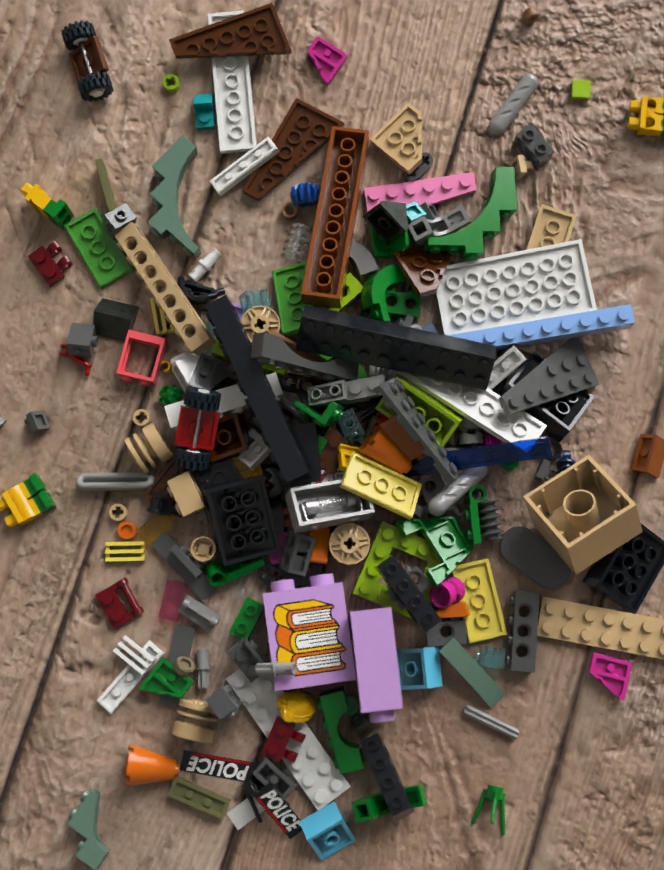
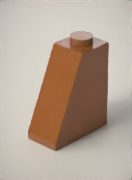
[380,415,425,461]

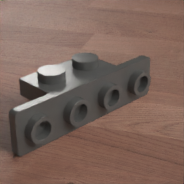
[151,532,217,600]

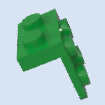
[368,219,410,259]
[293,400,345,428]

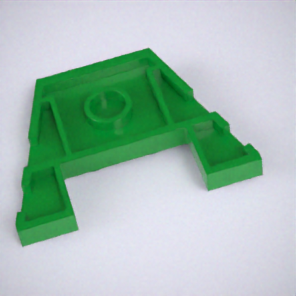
[395,516,474,588]

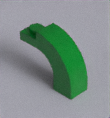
[361,264,404,322]
[351,784,427,823]

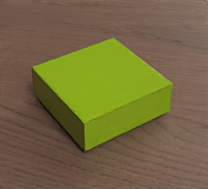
[571,80,591,100]

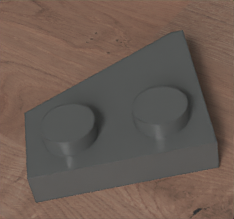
[188,353,232,390]

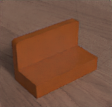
[631,433,664,478]

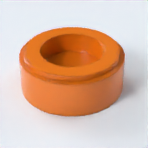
[117,521,138,541]

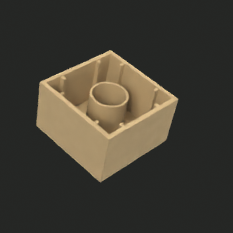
[523,455,643,574]

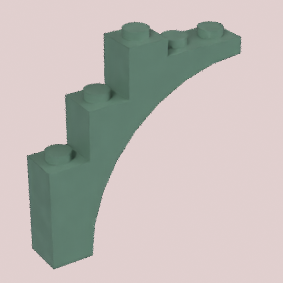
[148,135,201,259]

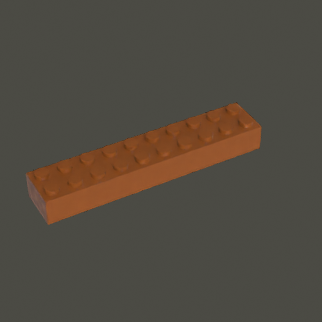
[301,126,369,309]

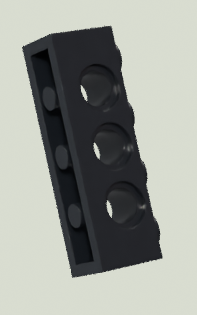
[374,555,442,633]
[360,733,415,820]

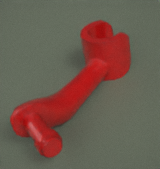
[59,344,92,376]

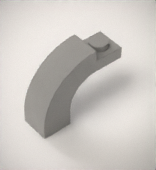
[408,205,471,245]
[349,240,378,281]

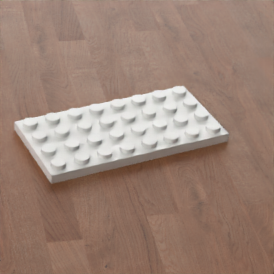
[436,239,597,335]

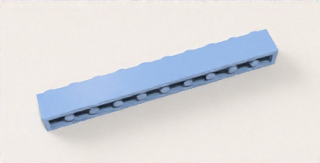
[448,304,635,351]

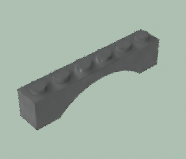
[250,332,359,382]

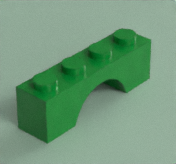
[317,686,364,774]

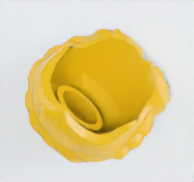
[276,690,316,723]

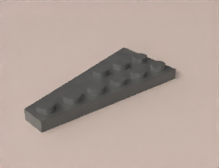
[498,337,600,416]
[373,377,458,483]

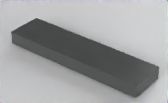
[159,625,196,707]

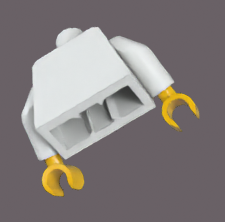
[160,352,200,393]

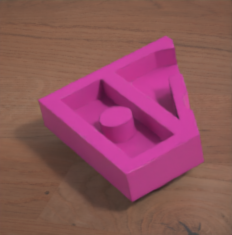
[307,36,348,86]
[588,653,632,700]

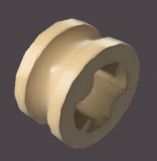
[133,409,151,427]
[109,503,128,522]

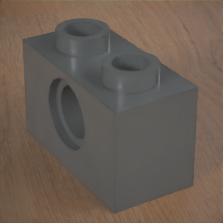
[425,617,467,647]
[252,756,297,800]

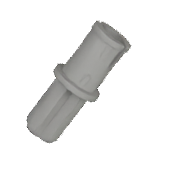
[195,649,211,689]
[255,661,297,677]

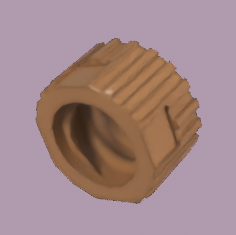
[522,6,540,24]
[281,202,298,221]

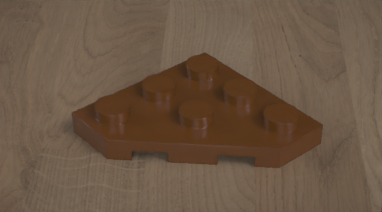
[393,245,451,298]

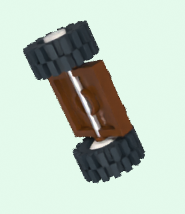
[61,20,114,102]

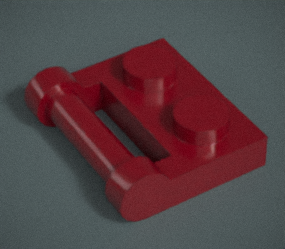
[95,578,145,629]

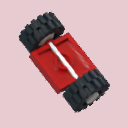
[173,387,221,470]

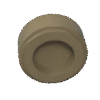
[174,656,195,676]

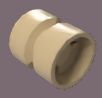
[191,536,218,563]

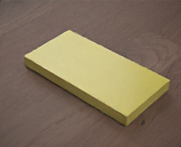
[340,451,422,520]
[451,558,507,644]

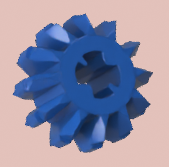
[290,183,321,207]

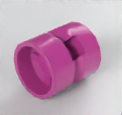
[429,577,466,608]

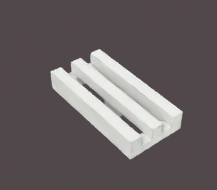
[113,635,156,675]

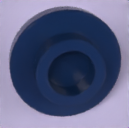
[556,450,576,471]

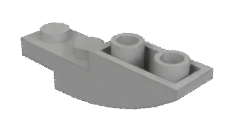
[307,374,386,407]

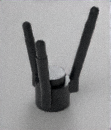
[242,776,290,823]

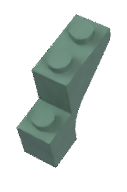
[67,788,111,870]

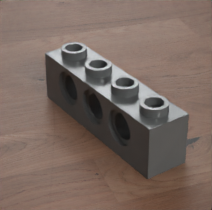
[506,591,540,673]
[206,684,243,720]

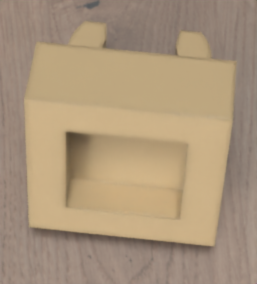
[509,155,533,180]

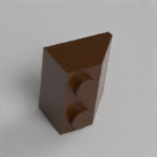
[208,413,249,462]

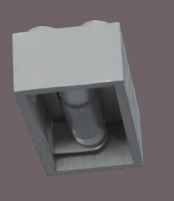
[285,479,375,533]

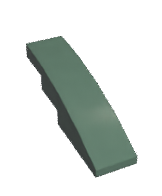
[438,637,505,708]

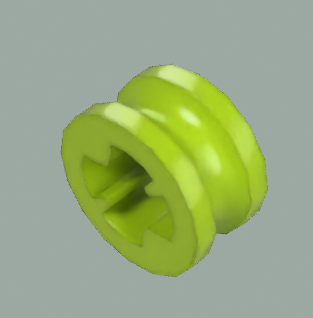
[163,74,180,93]

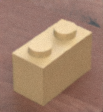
[167,471,207,517]

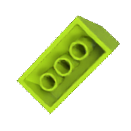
[375,375,464,447]

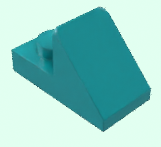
[193,93,215,131]

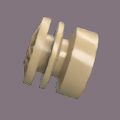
[241,305,282,344]
[124,422,174,474]
[329,523,370,566]
[171,699,218,743]

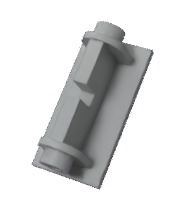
[177,595,221,632]

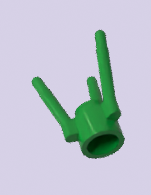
[472,785,505,835]

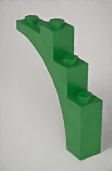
[423,167,517,261]

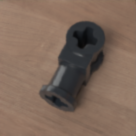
[146,492,184,518]

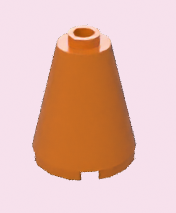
[358,422,413,474]
[123,745,179,786]

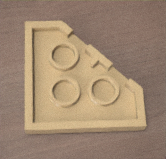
[369,102,422,175]

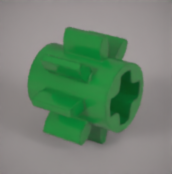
[159,384,183,406]

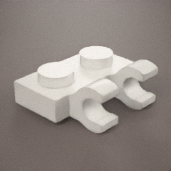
[237,429,272,471]

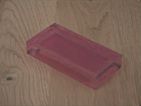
[158,579,187,622]

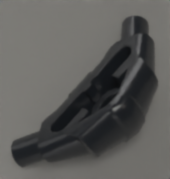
[177,276,225,305]

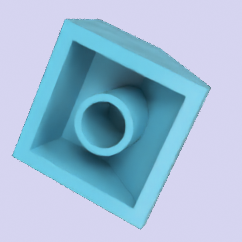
[396,646,443,690]
[299,802,356,861]

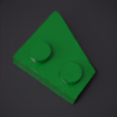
[139,657,194,698]

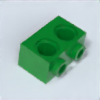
[385,288,421,321]
[229,597,265,640]

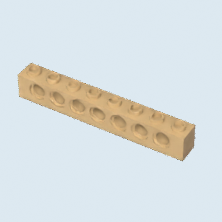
[114,222,216,356]

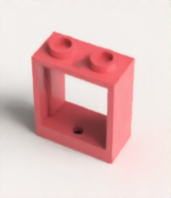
[116,329,168,387]

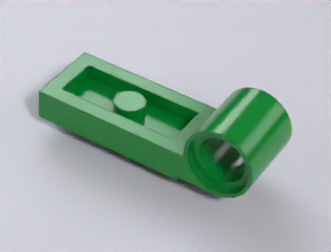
[464,485,487,544]
[205,556,265,587]

